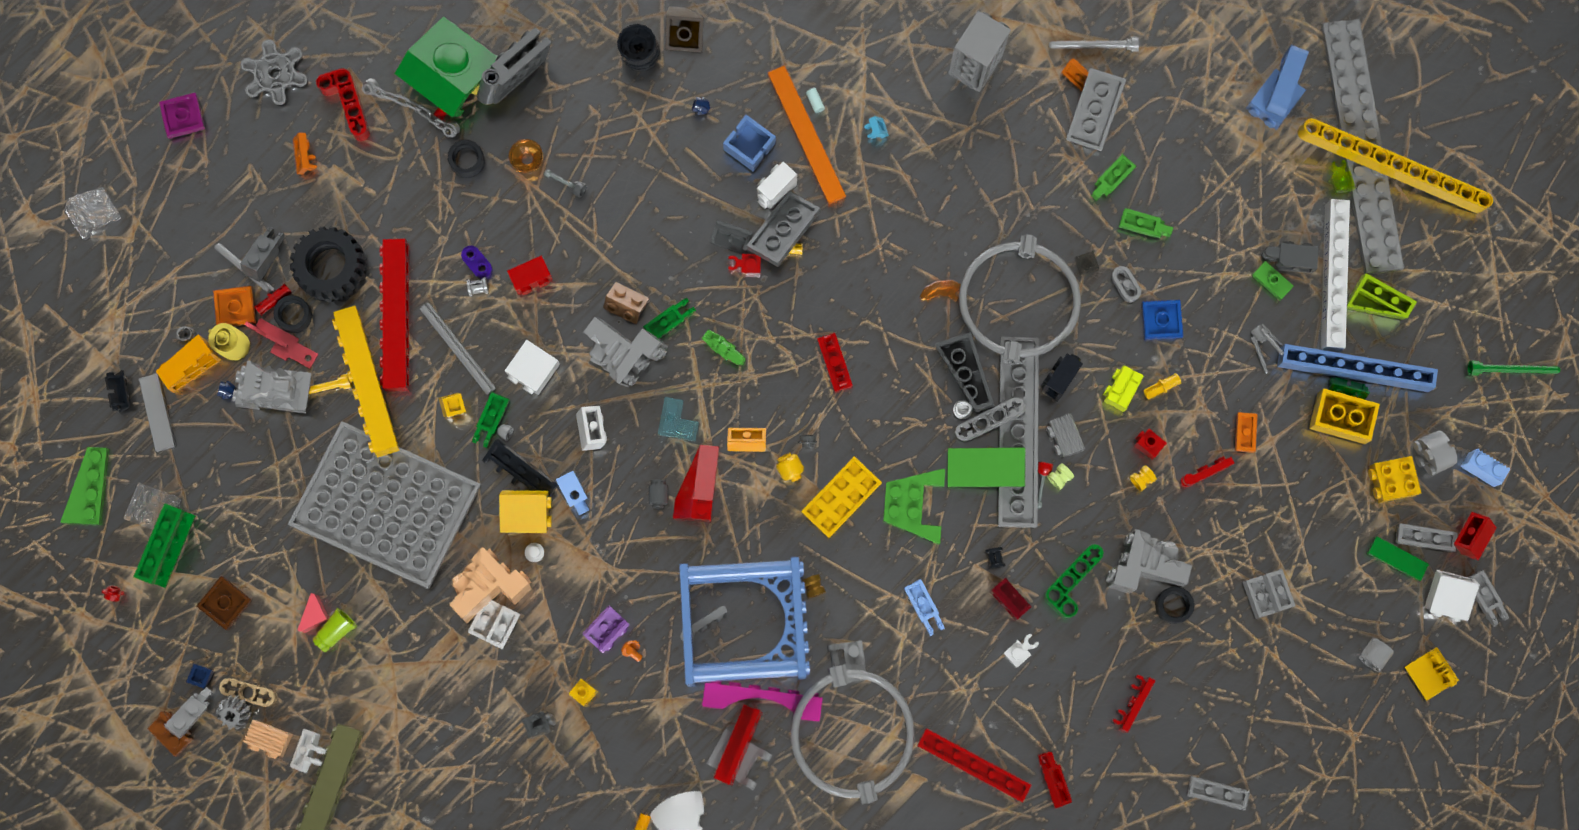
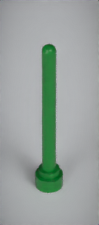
[1467,360,1561,376]

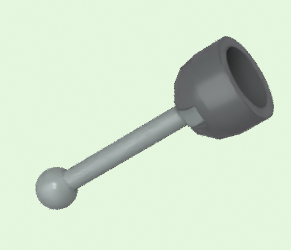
[544,169,587,198]

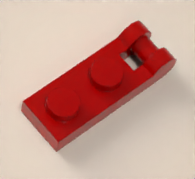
[1180,456,1235,488]

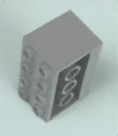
[948,11,1011,92]

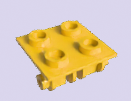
[1404,647,1459,701]

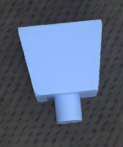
[556,470,589,515]

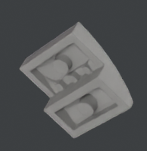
[1242,569,1296,619]

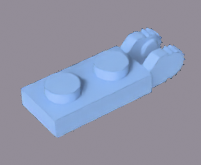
[903,579,945,636]

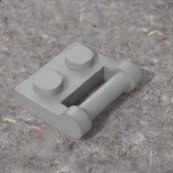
[827,640,866,682]

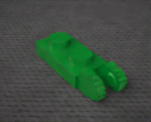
[643,298,696,339]
[472,392,510,448]

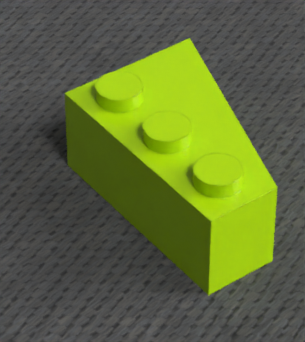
[1347,273,1417,320]

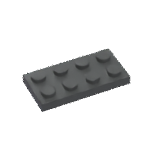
[746,191,820,267]

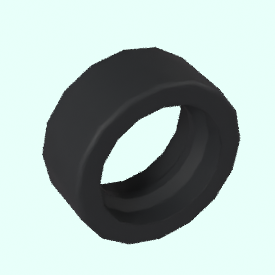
[448,140,485,177]
[273,295,313,333]
[1155,586,1195,624]

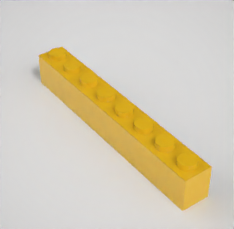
[332,305,400,458]

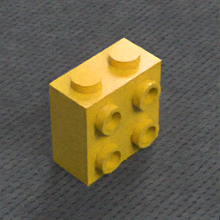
[1368,456,1421,503]

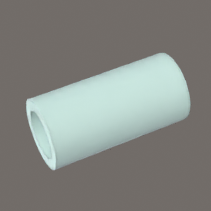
[806,88,825,113]

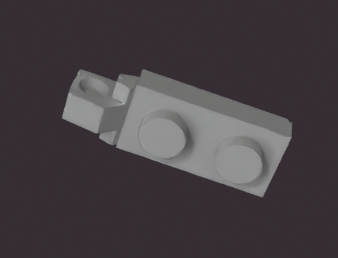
[164,687,212,739]

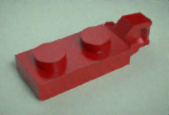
[1038,751,1072,809]

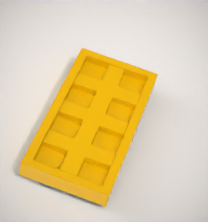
[801,456,882,538]

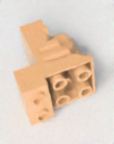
[449,547,532,624]

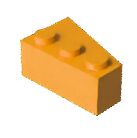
[156,334,221,393]

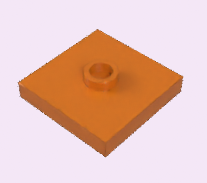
[213,286,256,327]

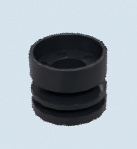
[617,24,660,71]

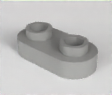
[1111,266,1141,302]

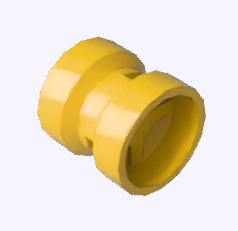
[1129,465,1157,492]

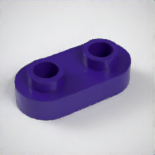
[461,245,493,280]

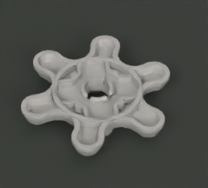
[240,39,308,105]

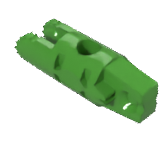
[702,330,746,365]

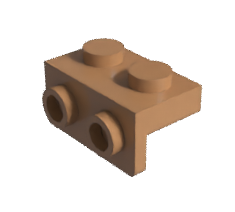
[603,282,650,324]

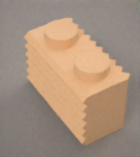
[243,720,293,759]

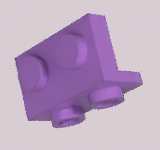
[582,605,629,653]

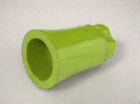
[313,608,357,652]

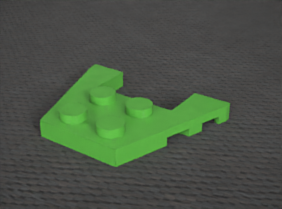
[883,469,945,544]

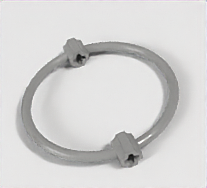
[959,234,1081,365]
[791,664,914,804]

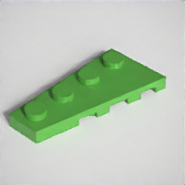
[60,447,109,525]

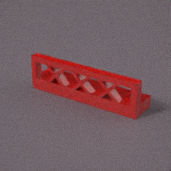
[714,704,763,786]

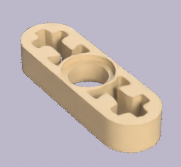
[219,678,277,707]

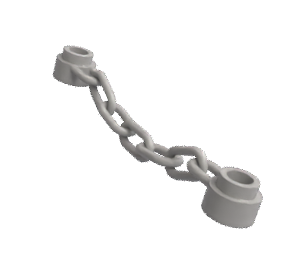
[362,78,460,137]

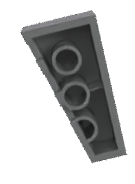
[934,332,995,414]

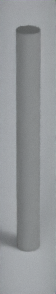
[214,243,276,294]

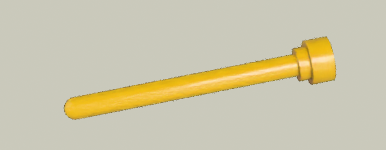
[309,373,353,394]

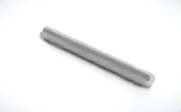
[420,303,496,395]

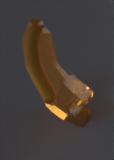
[920,280,961,301]

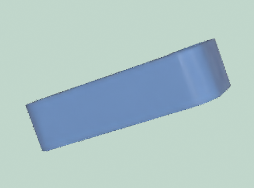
[1265,45,1309,117]

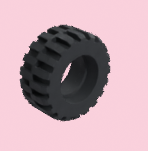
[290,226,367,302]

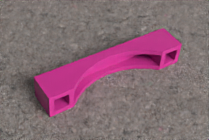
[702,681,823,722]

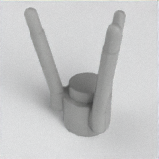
[1250,324,1284,373]

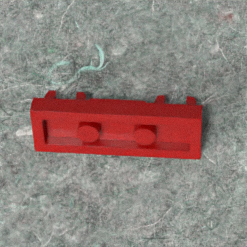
[817,333,853,393]
[1112,675,1156,733]

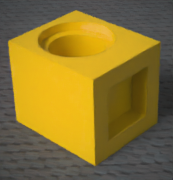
[438,393,466,417]
[568,678,598,707]

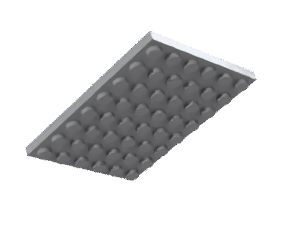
[288,421,481,589]

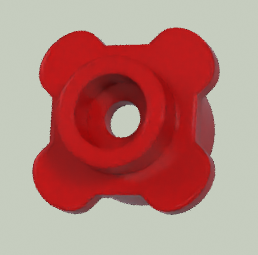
[101,586,125,602]

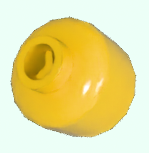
[776,452,804,482]

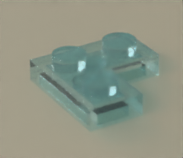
[658,397,699,442]

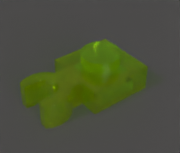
[1331,160,1355,194]

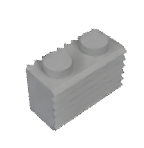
[1046,413,1085,459]

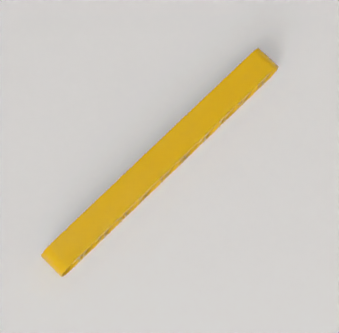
[1297,118,1493,213]

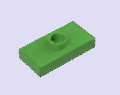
[1252,261,1294,301]

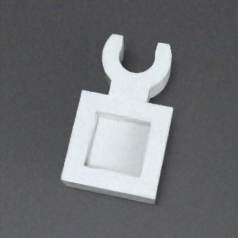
[1003,634,1039,668]

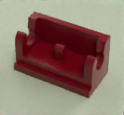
[990,578,1032,621]

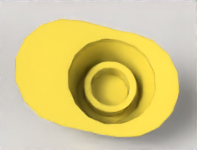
[208,323,250,361]

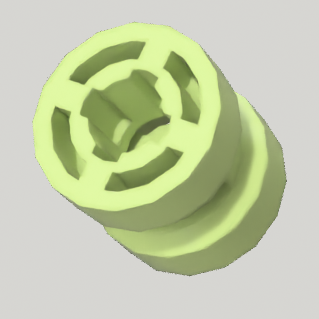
[1047,463,1074,490]

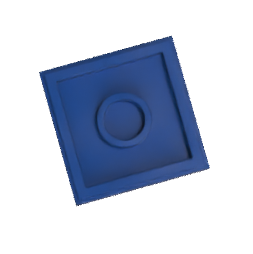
[1141,300,1183,340]

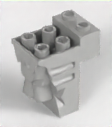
[584,317,668,387]
[232,361,312,414]
[1106,529,1192,593]

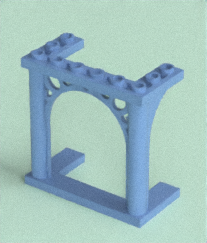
[680,557,810,687]

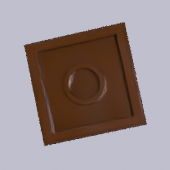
[196,576,252,631]

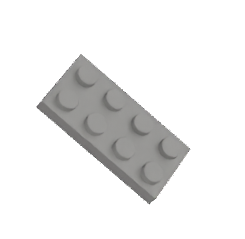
[1066,68,1126,152]

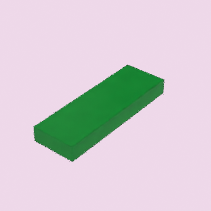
[1367,536,1429,581]

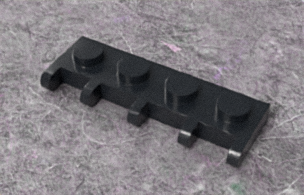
[482,439,558,497]

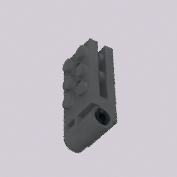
[477,27,552,104]

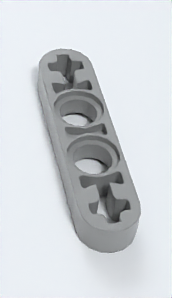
[955,398,1026,442]

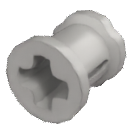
[467,277,489,297]

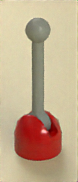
[1038,462,1053,509]

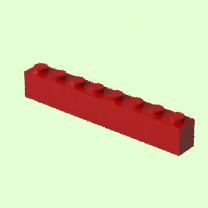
[380,239,409,392]

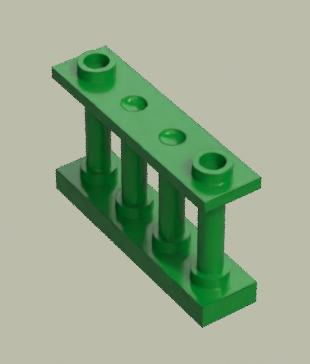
[133,503,196,588]

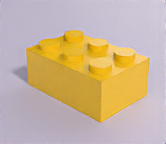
[1309,388,1380,444]

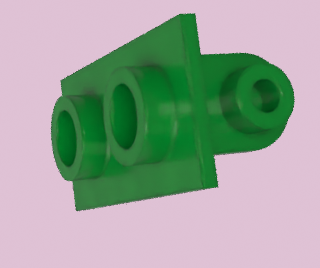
[1328,376,1370,400]

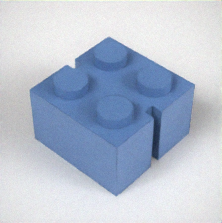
[723,115,776,172]

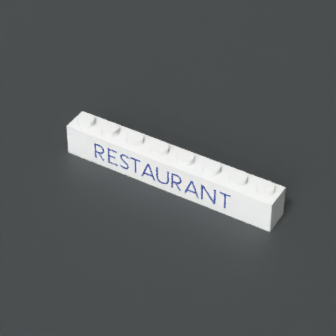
[1320,199,1350,353]

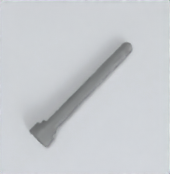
[1049,37,1139,52]

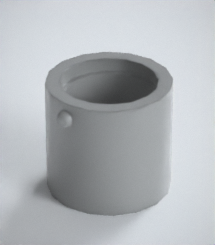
[1359,638,1394,672]

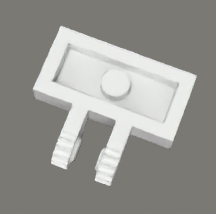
[290,729,326,773]

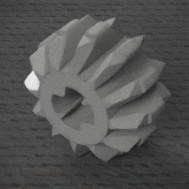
[216,695,252,730]

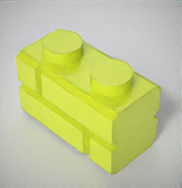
[1103,365,1144,412]

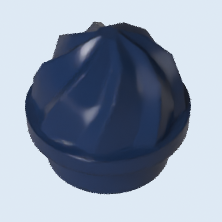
[692,97,710,115]
[217,381,236,399]

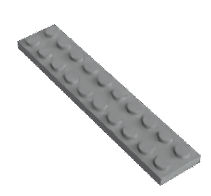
[998,337,1039,528]

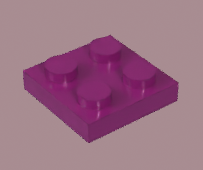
[159,93,205,139]

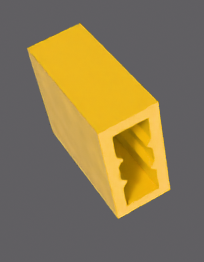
[499,490,552,533]

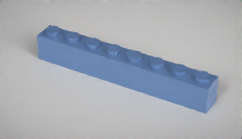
[1277,344,1438,392]

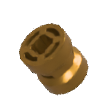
[801,574,826,599]

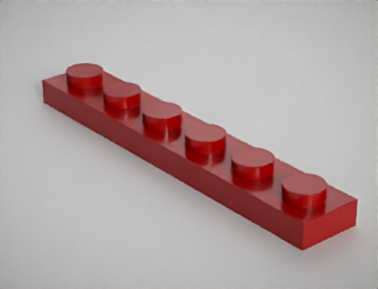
[917,728,1032,803]

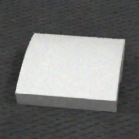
[468,600,520,650]

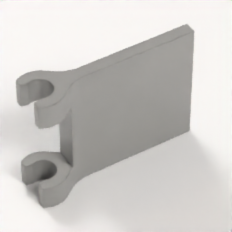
[707,729,772,790]

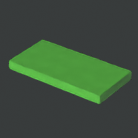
[948,448,1026,487]

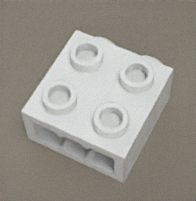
[757,162,797,211]
[505,340,560,395]
[1425,570,1480,622]

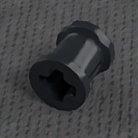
[985,547,1006,569]

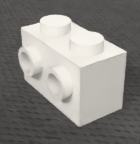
[576,406,607,451]

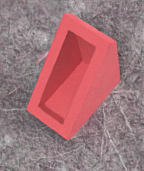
[297,593,329,633]

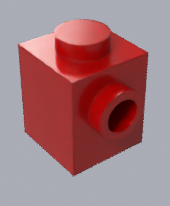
[1134,429,1167,460]

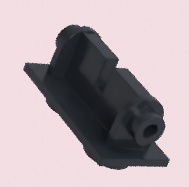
[105,370,130,412]

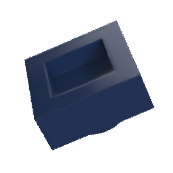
[186,664,214,689]

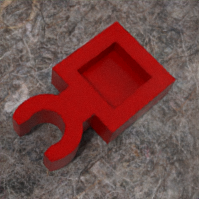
[728,253,761,273]

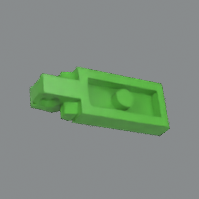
[1091,154,1136,201]
[1119,208,1173,238]

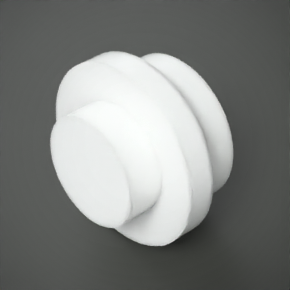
[953,400,972,419]
[525,543,544,562]

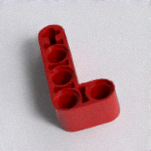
[316,68,370,141]

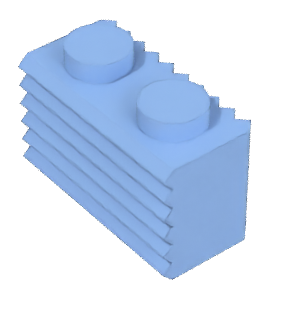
[1461,449,1510,487]

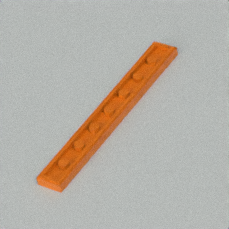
[768,65,846,205]

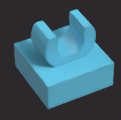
[864,116,889,139]

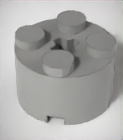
[1412,430,1457,476]

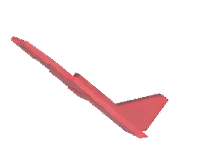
[244,318,318,369]

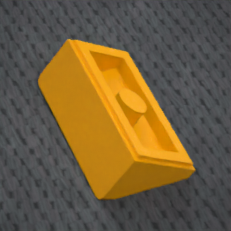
[727,428,766,452]

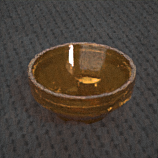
[509,139,543,173]

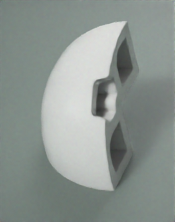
[650,791,704,830]

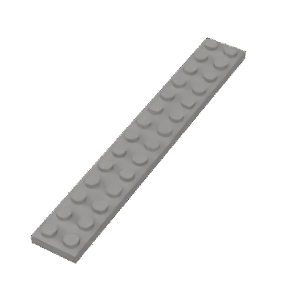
[1321,19,1404,274]

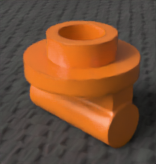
[621,640,642,661]

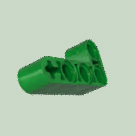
[1044,544,1104,619]

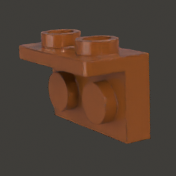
[147,711,193,756]

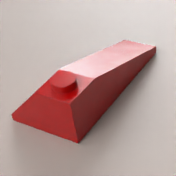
[673,445,719,523]

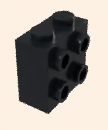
[1041,353,1083,402]

